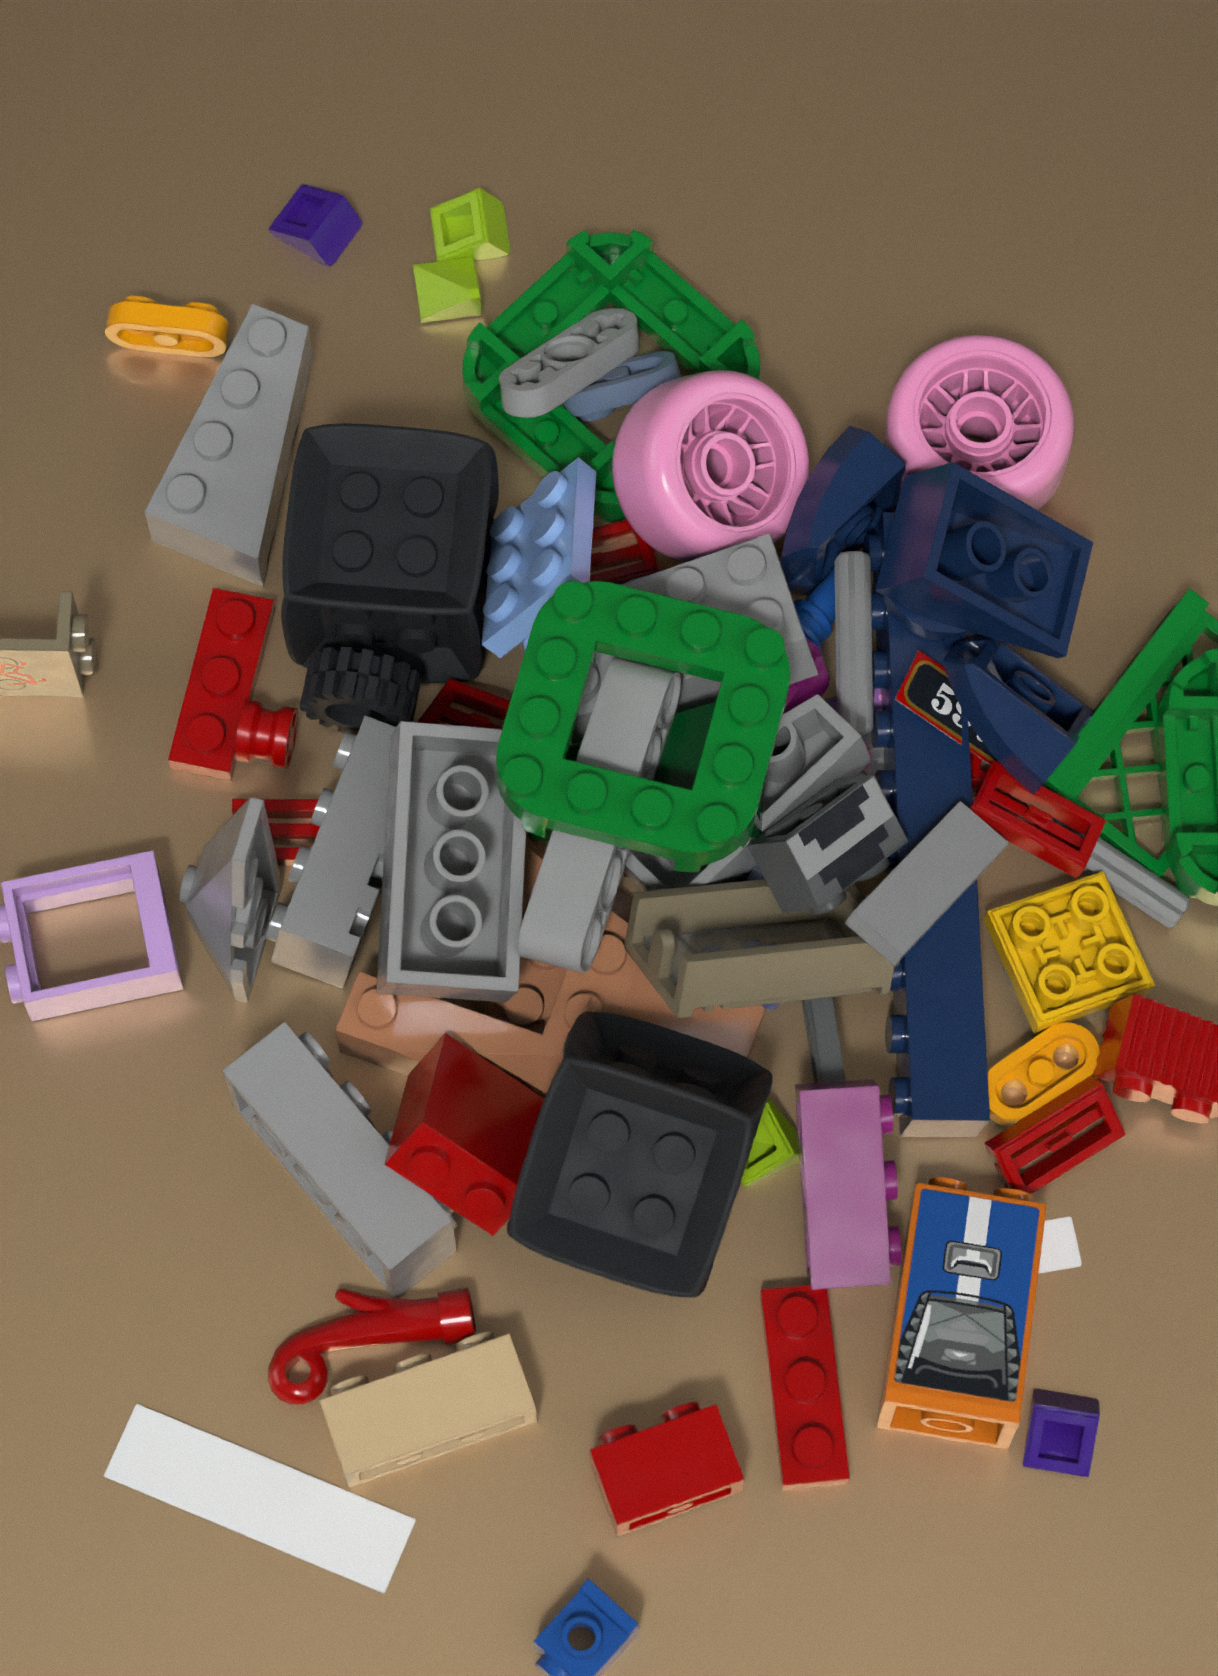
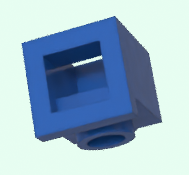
[533,1578,639,1676]

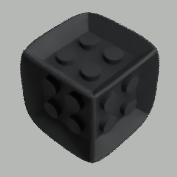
[281,423,499,683]
[507,1011,773,1298]

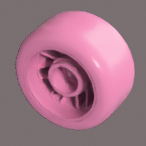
[884,335,1074,510]
[612,370,810,562]

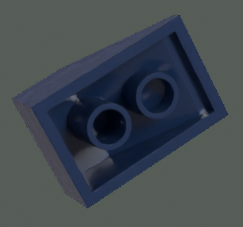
[875,462,1093,658]

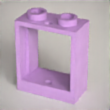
[0,850,183,1022]

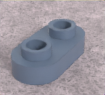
[562,351,682,422]

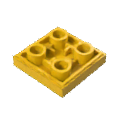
[983,871,1155,1034]

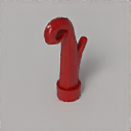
[268,1287,477,1405]

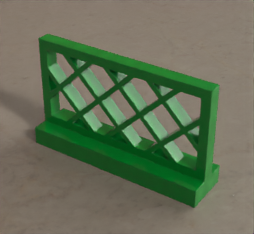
[1042,588,1218,878]

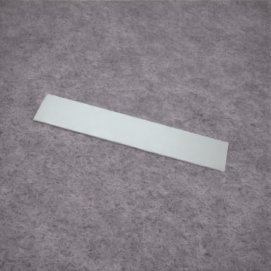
[103,1403,416,1594]

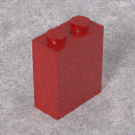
[384,1033,544,1236]

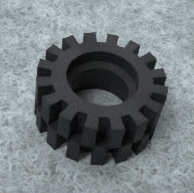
[300,647,422,733]

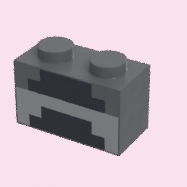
[747,775,909,915]

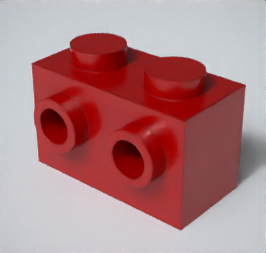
[589,1402,745,1537]

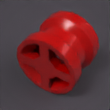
[235,700,298,769]

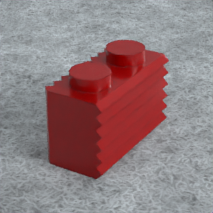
[1093,994,1218,1123]

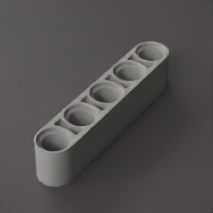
[518,657,681,974]

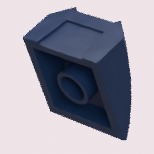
[781,426,906,596]
[942,635,1095,795]

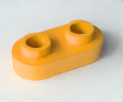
[105,296,230,357]
[987,1022,1100,1127]

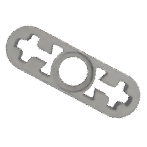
[499,308,640,418]

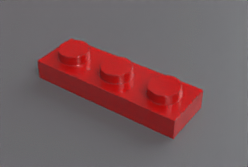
[168,588,275,781]
[760,1285,850,1490]

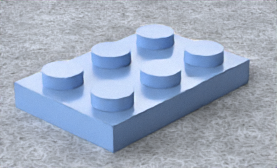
[482,457,596,659]

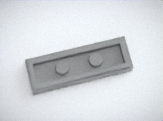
[845,801,1009,966]

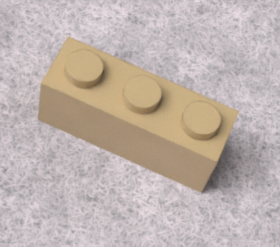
[319,1331,537,1488]

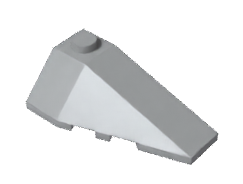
[180,797,283,1003]

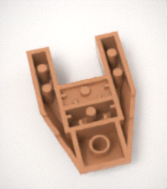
[335,838,766,1099]

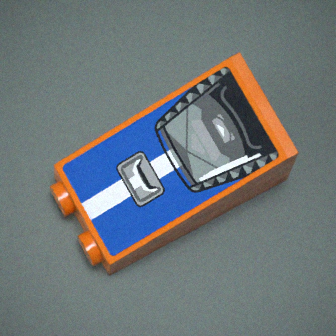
[876,1177,1047,1450]

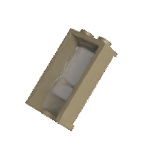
[625,879,900,1019]

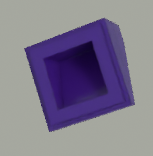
[268,184,362,266]
[1023,1389,1100,1477]

